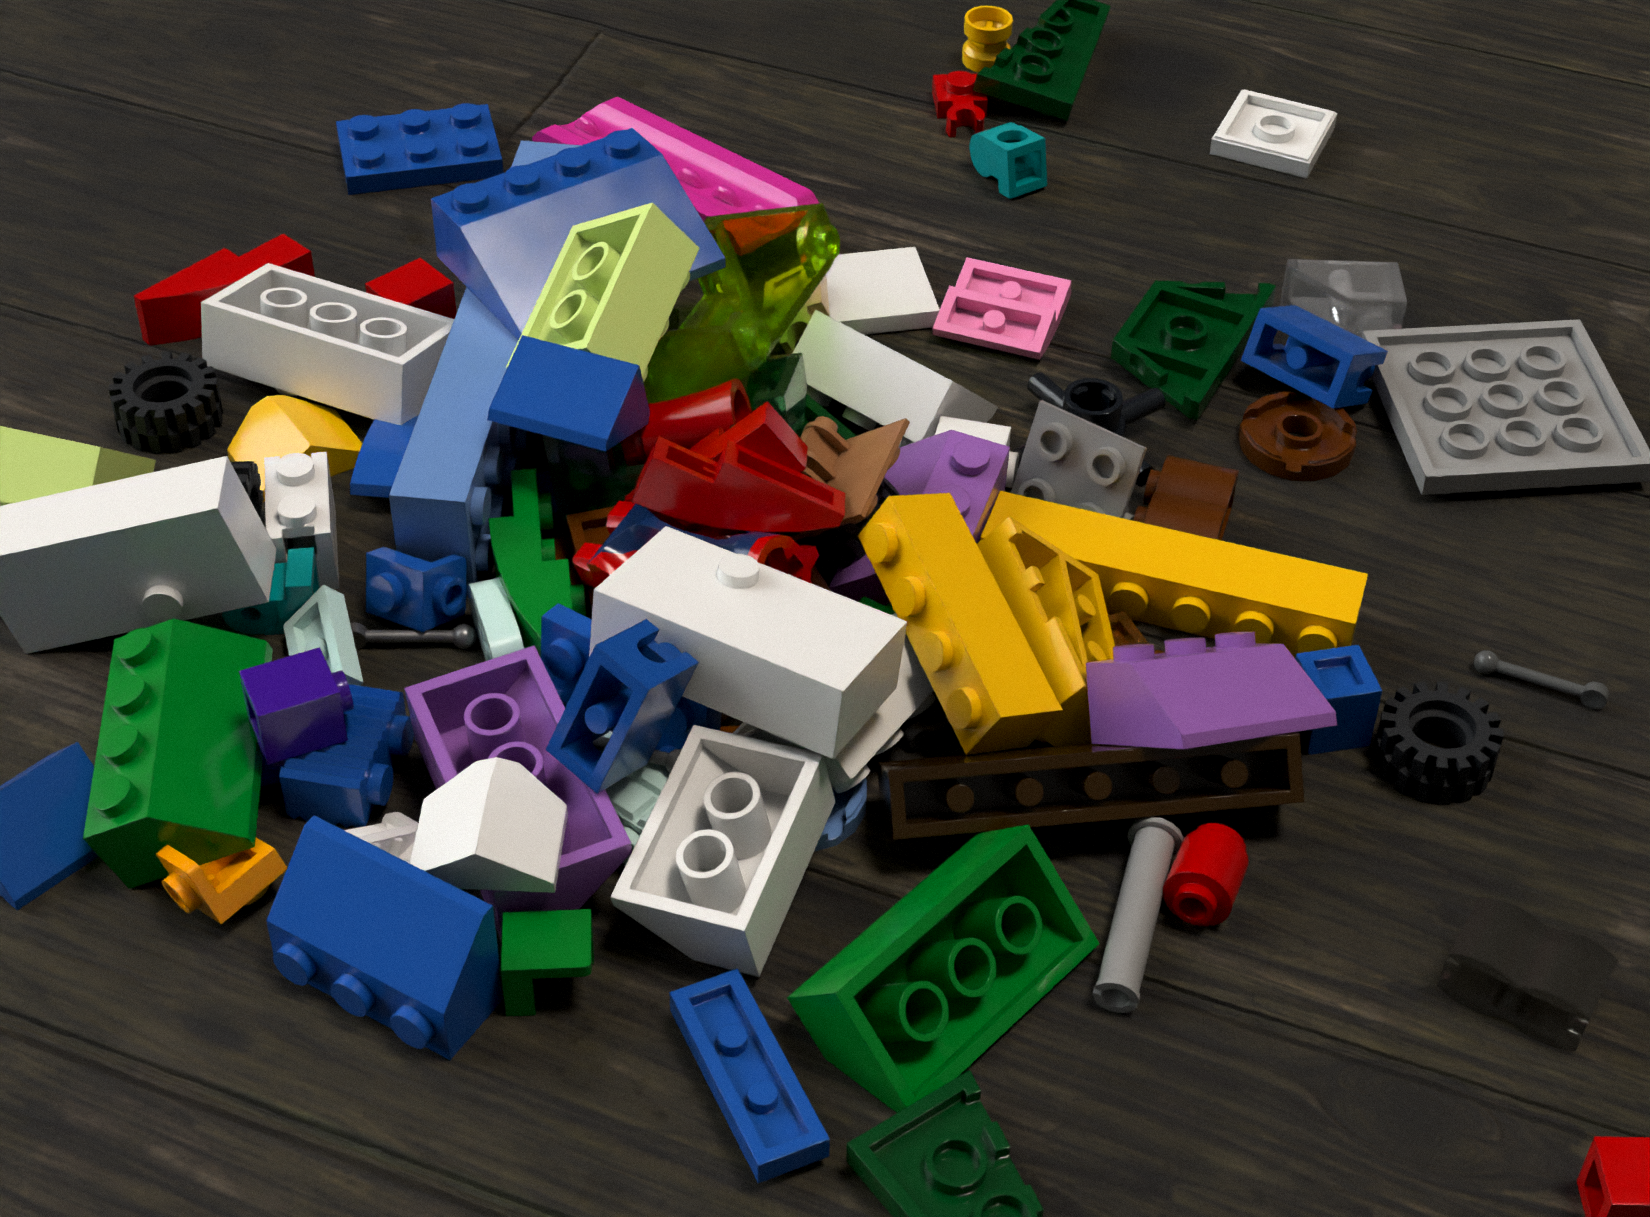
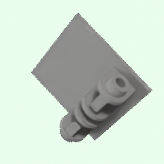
[1011,400,1147,521]

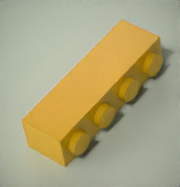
[858,493,1063,755]

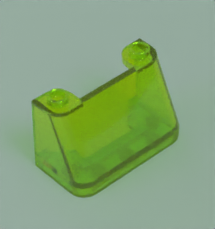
[643,203,840,404]

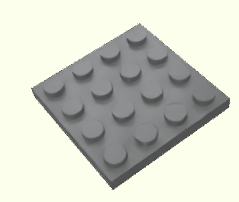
[1361,319,1650,495]

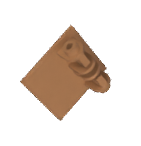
[780,416,910,541]

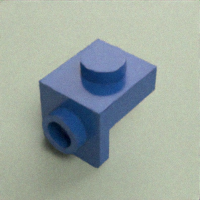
[366,547,467,632]

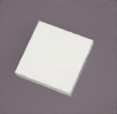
[1209,89,1337,179]
[809,247,940,335]

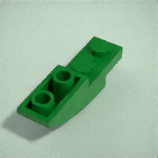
[488,468,586,658]

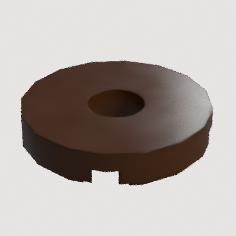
[1238,391,1357,481]

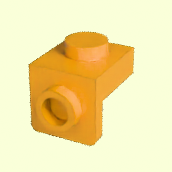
[156,837,287,924]

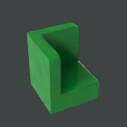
[501,909,594,1016]

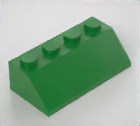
[83,618,273,889]
[787,824,1100,1113]

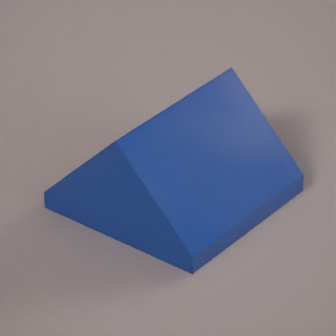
[487,335,650,452]
[0,742,99,911]

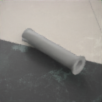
[1092,816,1183,1013]

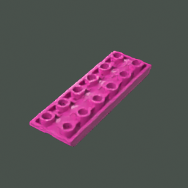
[532,97,821,253]

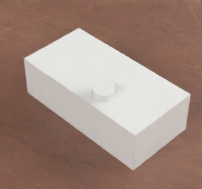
[201,263,454,425]
[0,456,277,654]
[589,526,907,759]

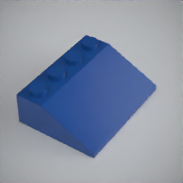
[431,128,726,340]

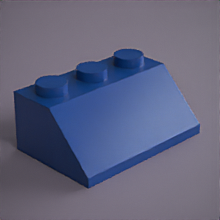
[266,815,503,1060]

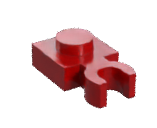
[932,71,988,138]

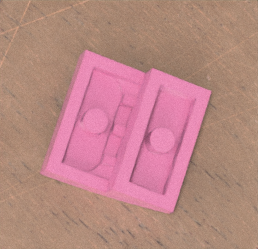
[932,257,1071,360]

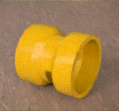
[962,6,1013,72]

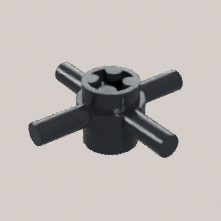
[1013,372,1165,487]

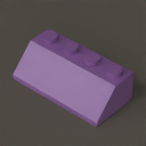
[404,646,632,940]

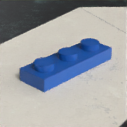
[669,968,830,1183]

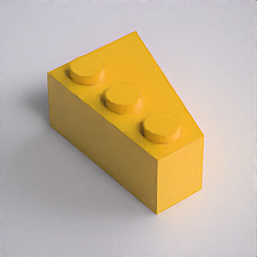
[977,517,1115,747]

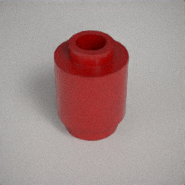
[1162,823,1249,926]

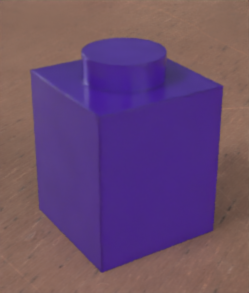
[239,647,354,765]

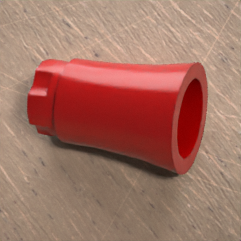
[620,378,752,470]

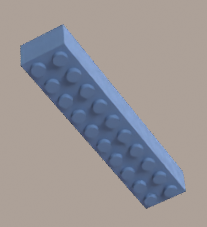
[389,141,581,596]

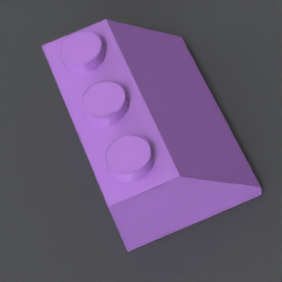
[829,430,1010,606]
[1086,632,1337,749]

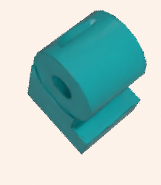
[969,122,1047,199]
[222,547,320,635]

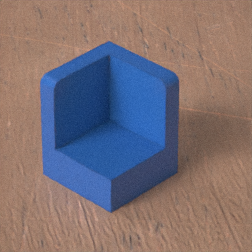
[1295,645,1382,755]

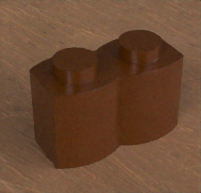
[1133,455,1239,541]

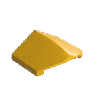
[227,395,363,503]

